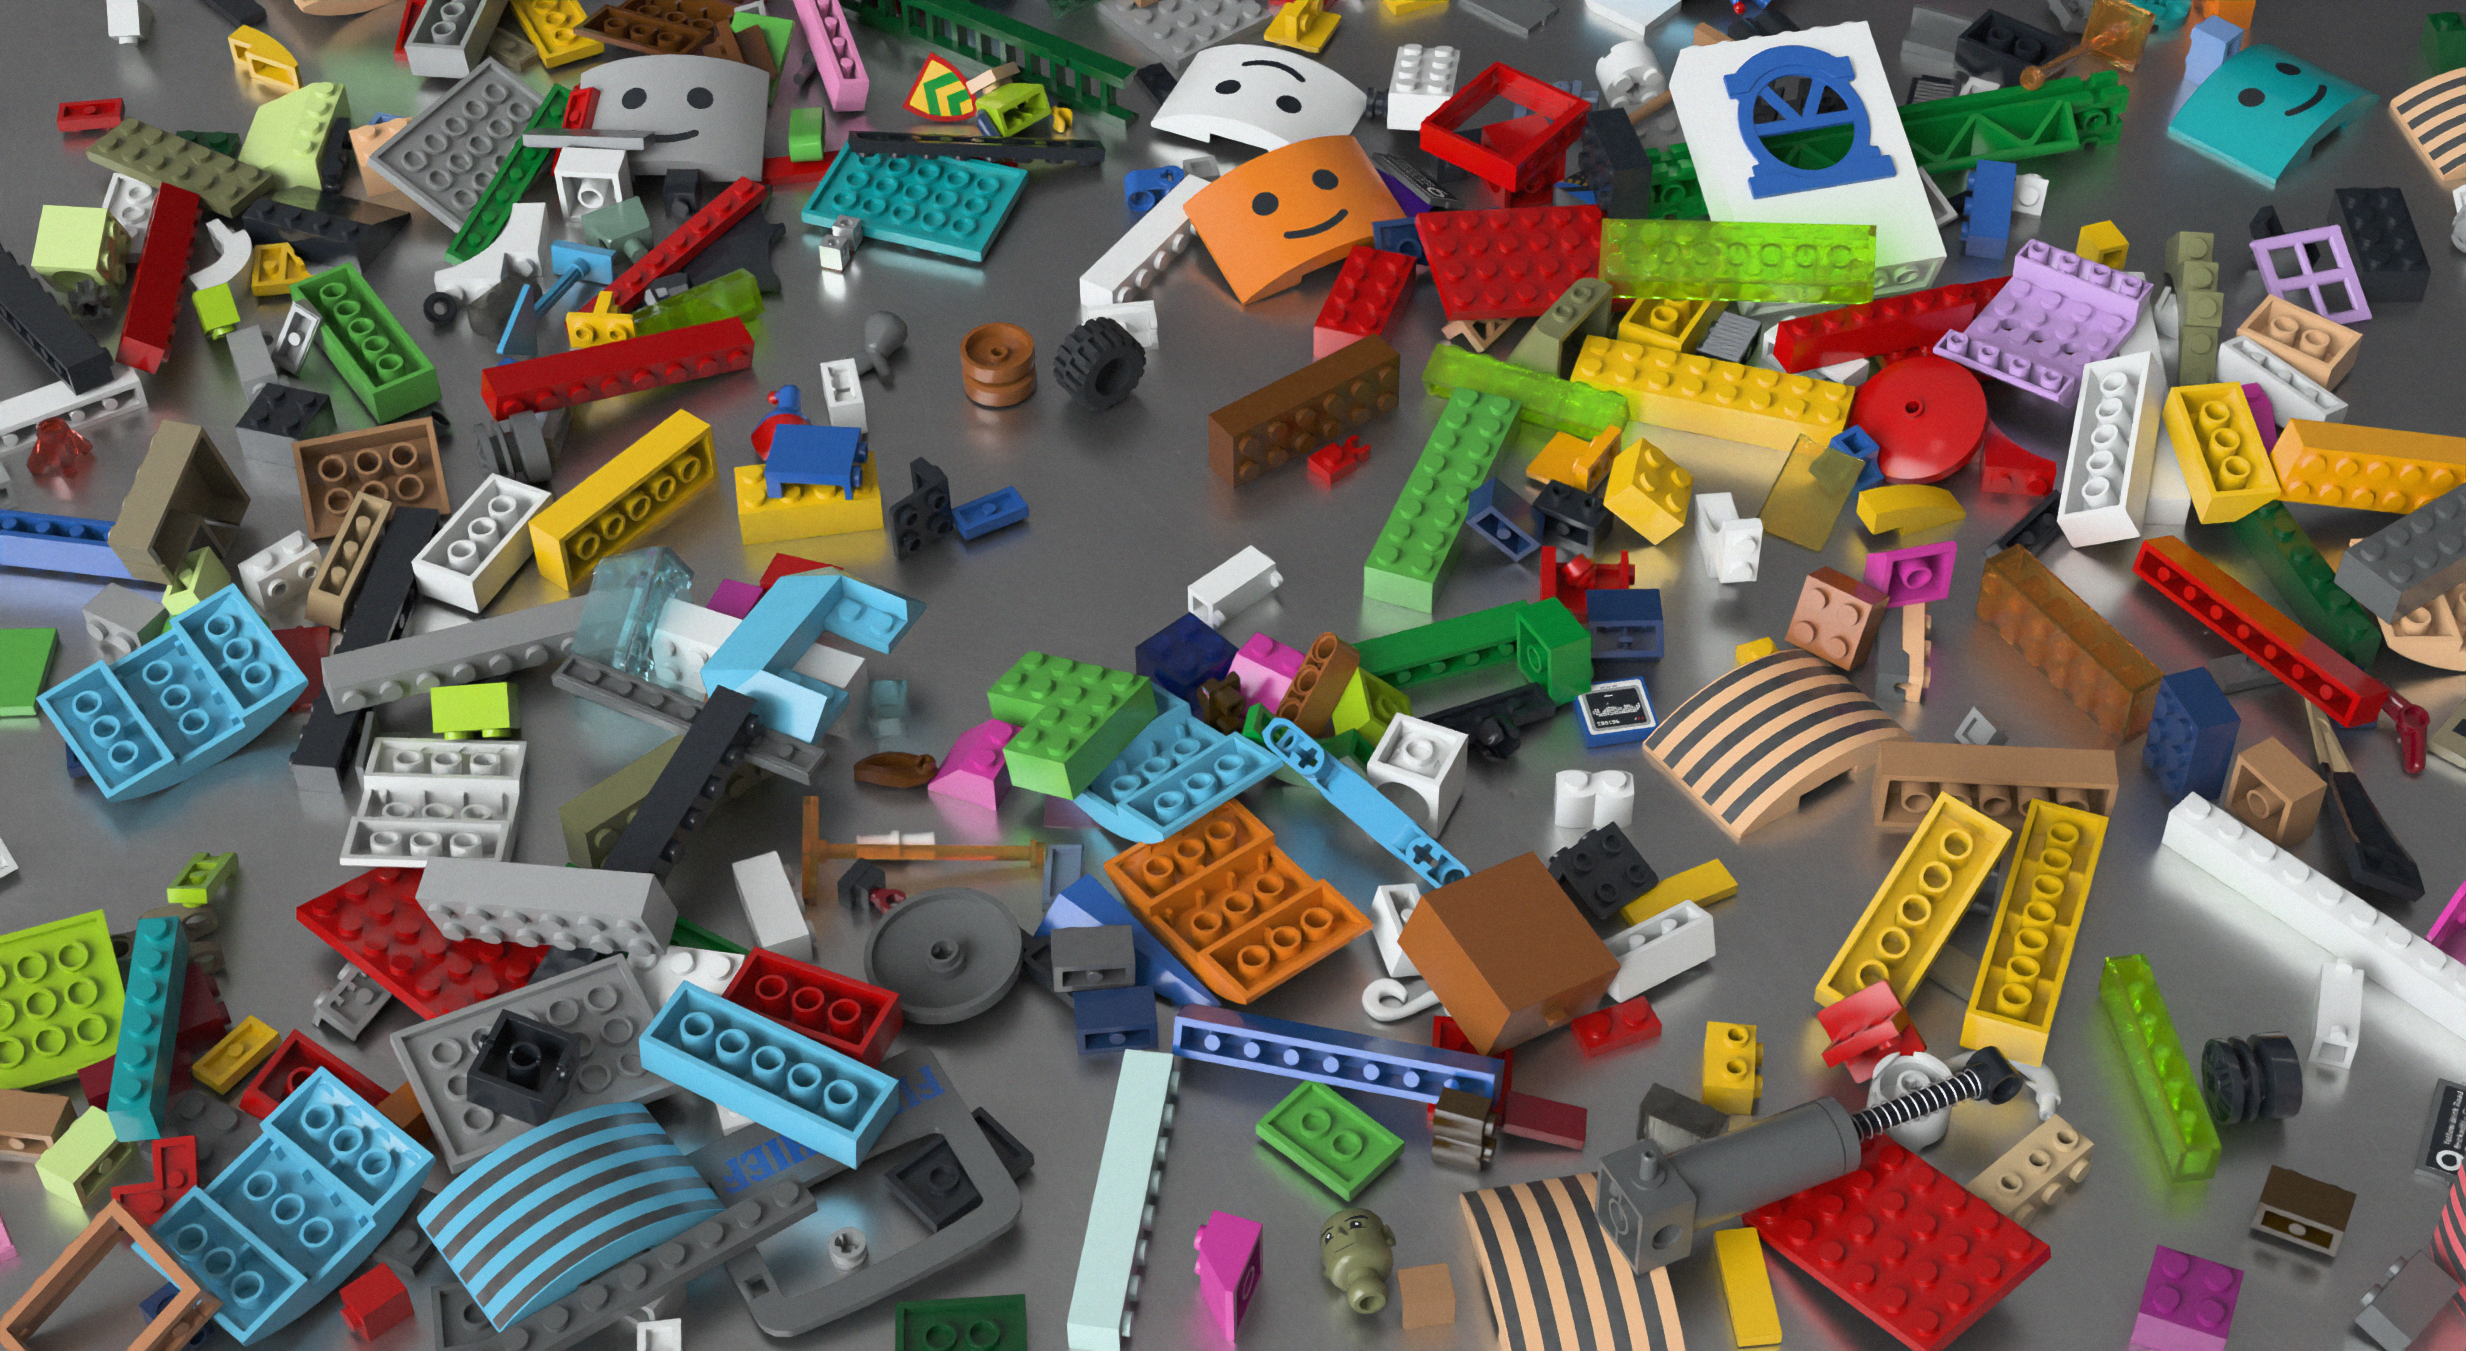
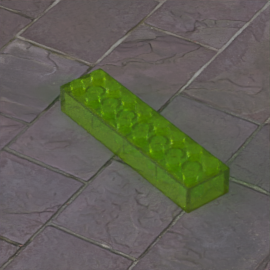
[1598,219,1877,304]

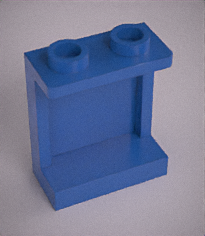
[764,424,868,500]

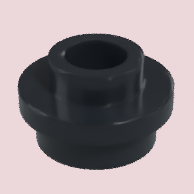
[423,292,457,325]

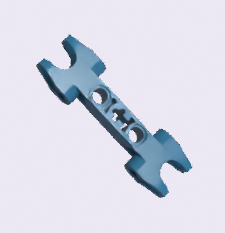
[1262,717,1475,889]

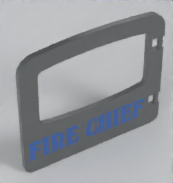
[685,1046,1023,1337]

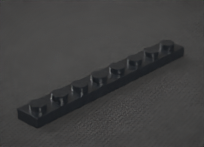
[848,131,1106,166]

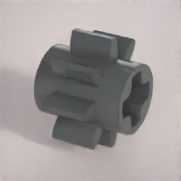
[68,279,111,321]

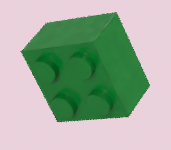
[1516,596,1594,707]

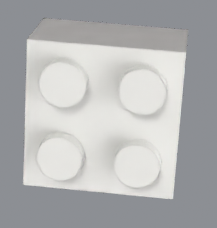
[554,147,634,223]

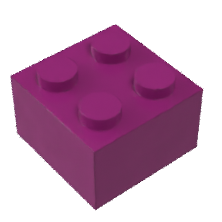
[2130,1244,2244,1351]

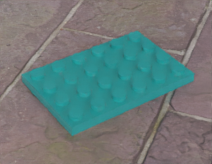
[801,140,1029,262]

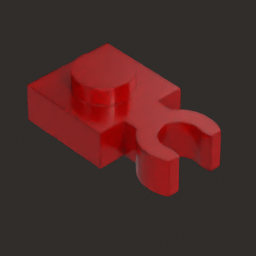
[1308,435,1371,485]

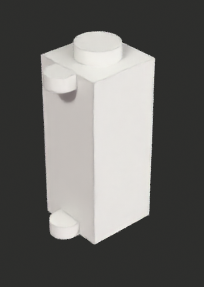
[1188,545,1283,631]
[2308,958,2365,1069]

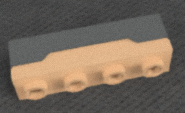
[1874,601,1931,703]

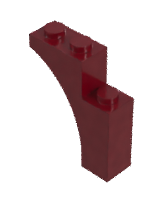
[77,961,232,1113]

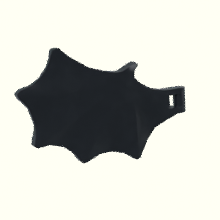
[680,183,786,314]

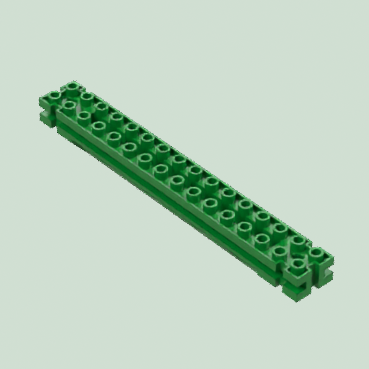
[1637,70,2130,226]

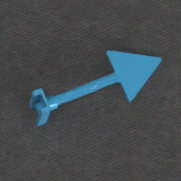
[497,239,618,355]

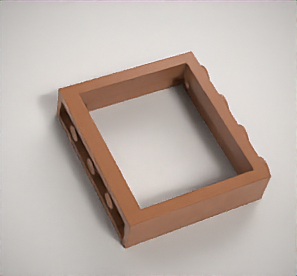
[0,1198,224,1351]

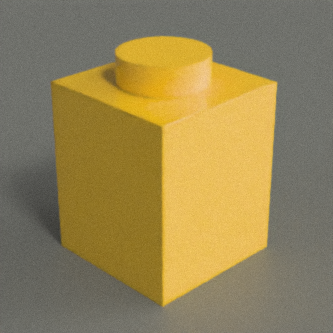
[2076,220,2129,270]

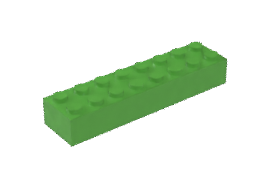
[1364,386,1522,614]

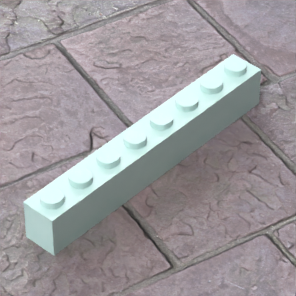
[1067,1049,1181,1351]

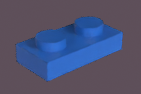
[952,485,1029,541]

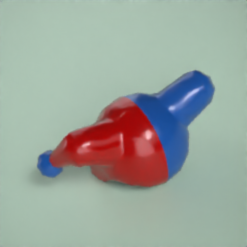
[751,385,812,464]

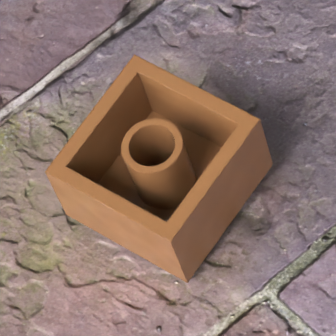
[2224,736,2328,850]

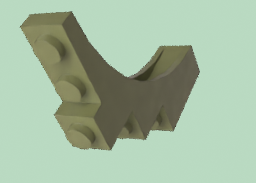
[2164,231,2224,387]

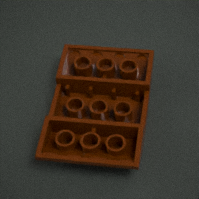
[573,0,769,56]

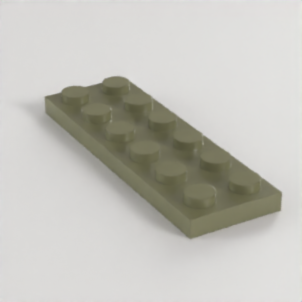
[86,117,275,219]

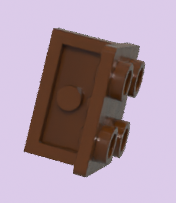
[702,19,779,81]

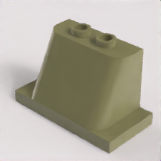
[1488,278,1618,412]

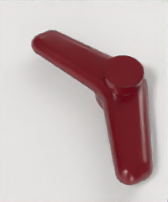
[2372,677,2430,774]

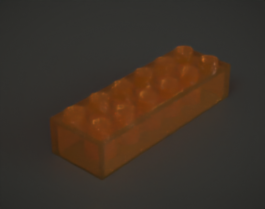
[1975,543,2166,746]

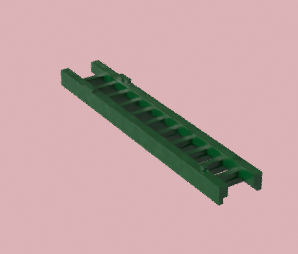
[838,0,1139,131]

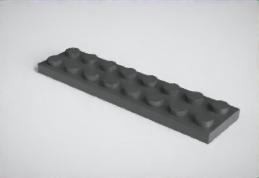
[138,1089,438,1277]

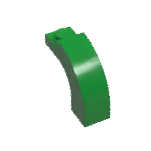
[1242,702,1376,789]

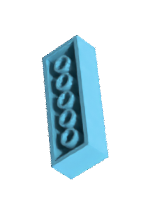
[639,980,899,1170]

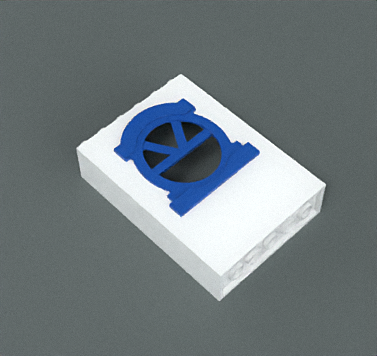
[1669,21,1947,319]

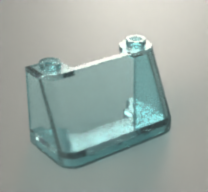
[568,545,694,699]

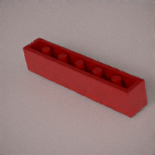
[1773,283,1976,374]

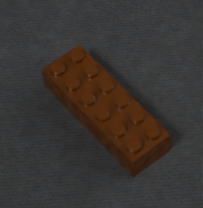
[1208,333,1400,489]

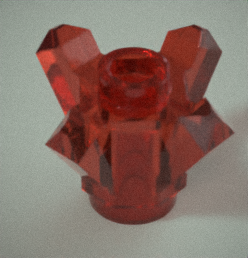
[26,417,93,480]

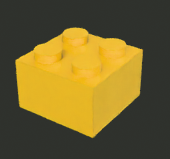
[1603,437,1694,545]

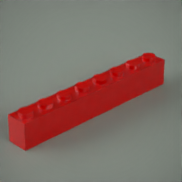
[115,181,203,375]
[481,316,755,422]
[2131,535,2390,728]

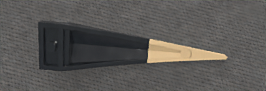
[2304,697,2425,902]

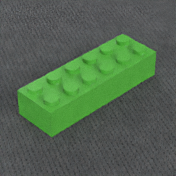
[289,262,442,425]

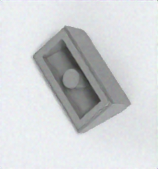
[271,299,323,376]

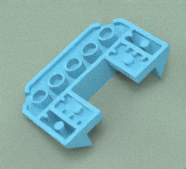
[700,566,927,746]

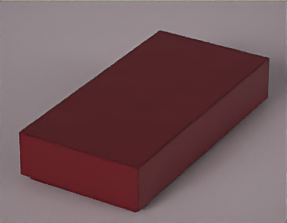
[1501,1090,1587,1150]

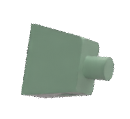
[581,196,655,265]

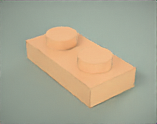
[966,61,1020,95]

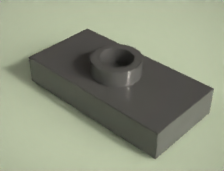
[2207,653,2283,694]

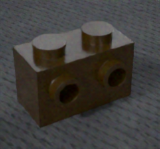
[2251,1164,2357,1257]

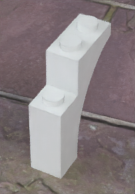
[434,202,550,305]
[1693,492,1763,583]

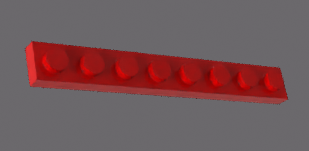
[564,176,768,333]

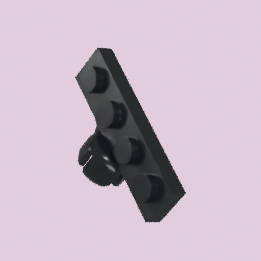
[1417,682,1556,762]

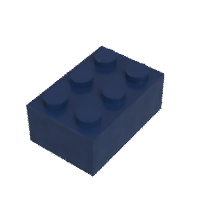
[2142,666,2241,806]

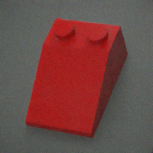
[238,1028,391,1120]

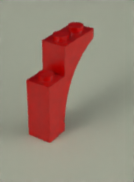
[1968,383,2057,497]

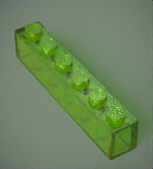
[1422,343,1631,442]
[2098,953,2223,1183]

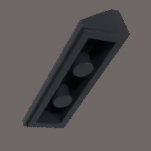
[1983,489,2062,572]

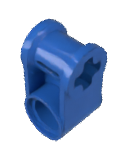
[1124,165,1185,212]

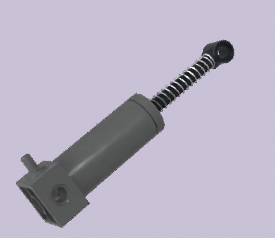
[1594,1046,2024,1276]

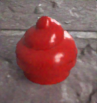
[1560,553,1597,590]

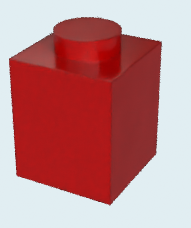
[339,1262,415,1342]

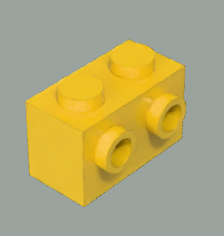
[1701,1021,1764,1116]

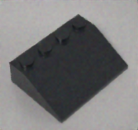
[242,185,412,275]

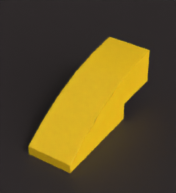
[228,25,304,91]
[1856,484,1966,536]

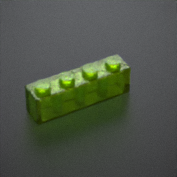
[628,268,766,337]

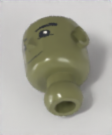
[1319,1208,1396,1314]

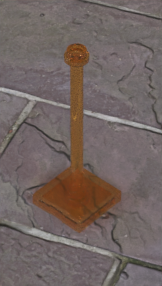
[2020,0,2156,90]
[802,796,1044,906]

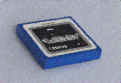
[1572,676,1660,748]

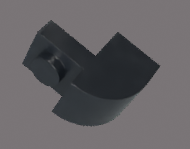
[2249,205,2321,277]

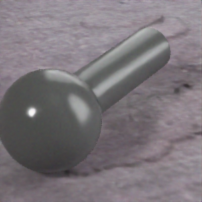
[793,50,819,85]

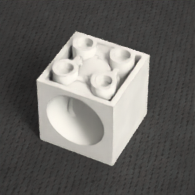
[1367,712,1468,839]

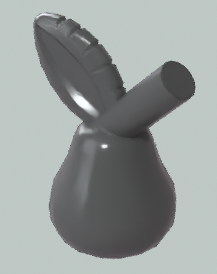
[842,311,908,383]

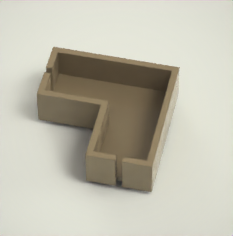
[107,419,251,586]

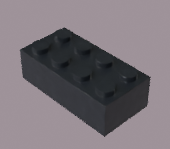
[2327,187,2431,302]

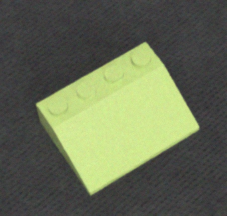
[237,82,351,191]

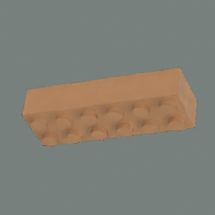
[1871,741,2119,837]

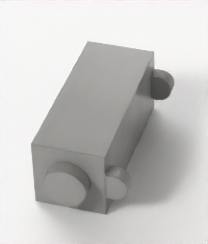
[225,325,290,406]

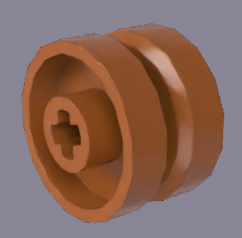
[960,322,1037,407]

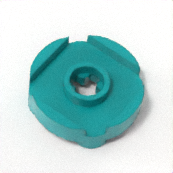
[2128,0,2192,31]

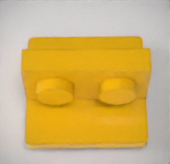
[1264,0,1341,53]
[566,291,637,349]

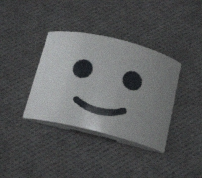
[580,54,770,182]

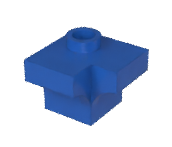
[1809,424,1884,500]

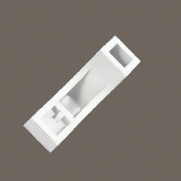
[188,219,254,306]

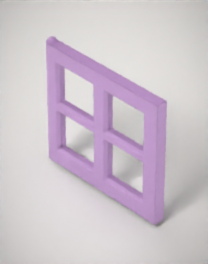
[2249,224,2372,326]

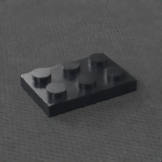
[883,1106,1035,1233]

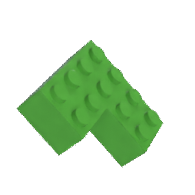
[986,650,1158,801]

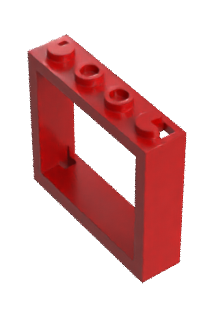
[1419,61,1592,193]

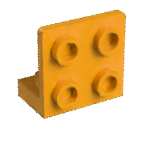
[1526,424,1622,494]

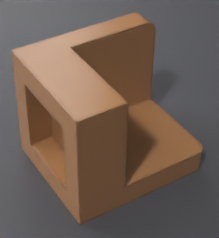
[1397,1262,1456,1329]

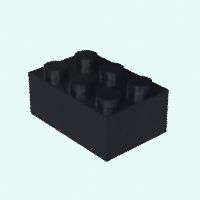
[1953,9,2071,89]
[1578,107,1653,223]

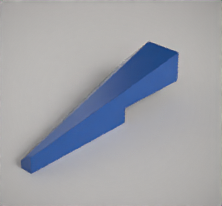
[1033,873,1222,1009]

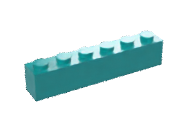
[107,916,190,1142]

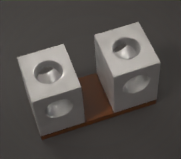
[819,215,863,273]

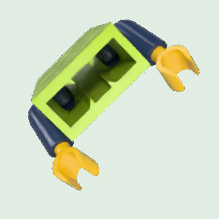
[975,83,1073,161]

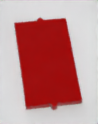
[270,625,331,712]

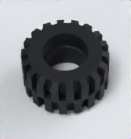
[1053,317,1146,411]

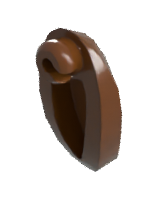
[853,751,938,788]

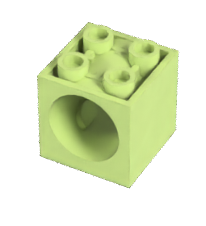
[31,205,132,296]

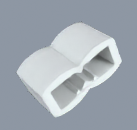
[1554,770,1634,829]

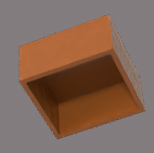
[1397,851,1622,1057]

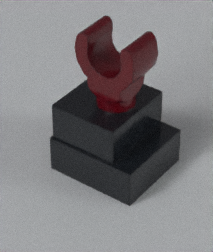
[837,857,906,916]

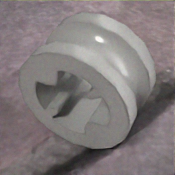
[828,1227,868,1271]

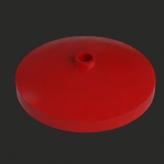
[1848,357,1989,485]

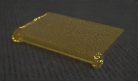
[1756,433,1866,553]

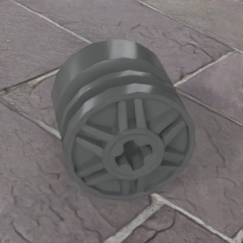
[473,410,552,485]

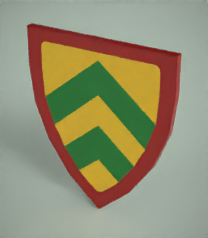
[902,52,977,122]

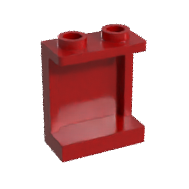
[1540,546,1635,624]

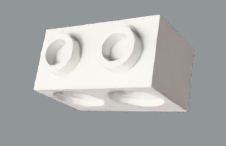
[820,358,868,434]

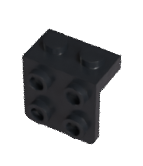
[889,457,954,561]
[1548,821,1659,919]

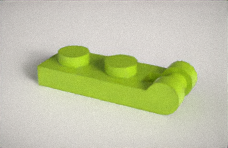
[167,852,239,908]

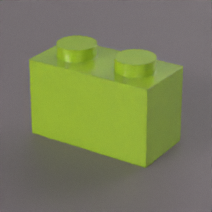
[191,283,240,340]

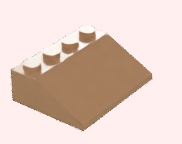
[291,416,451,542]

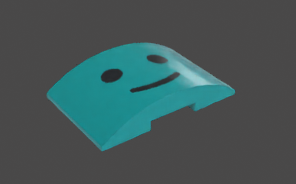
[2168,43,2381,185]

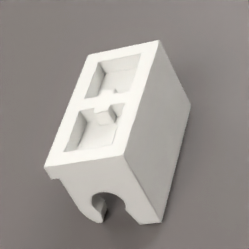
[1087,300,1159,351]

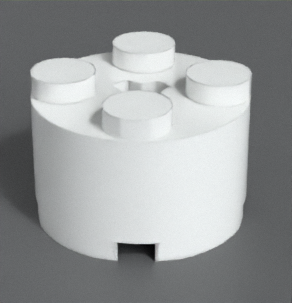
[1596,41,1666,109]
[1866,1051,1953,1152]

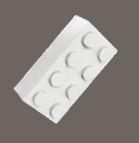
[1387,44,1461,131]
[411,473,554,614]

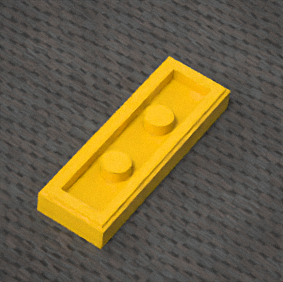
[1619,858,1738,927]
[1713,1227,1782,1347]

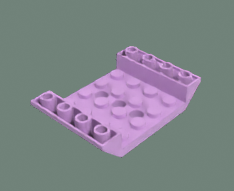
[1933,238,2154,409]

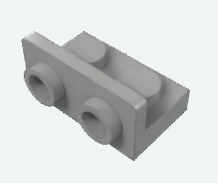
[312,961,394,1042]

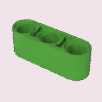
[789,106,826,163]

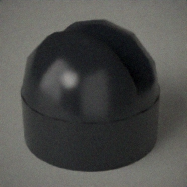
[422,409,451,439]

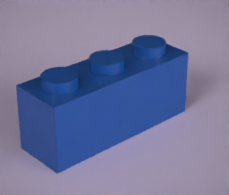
[1960,159,2017,260]

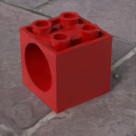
[1480,113,1567,209]

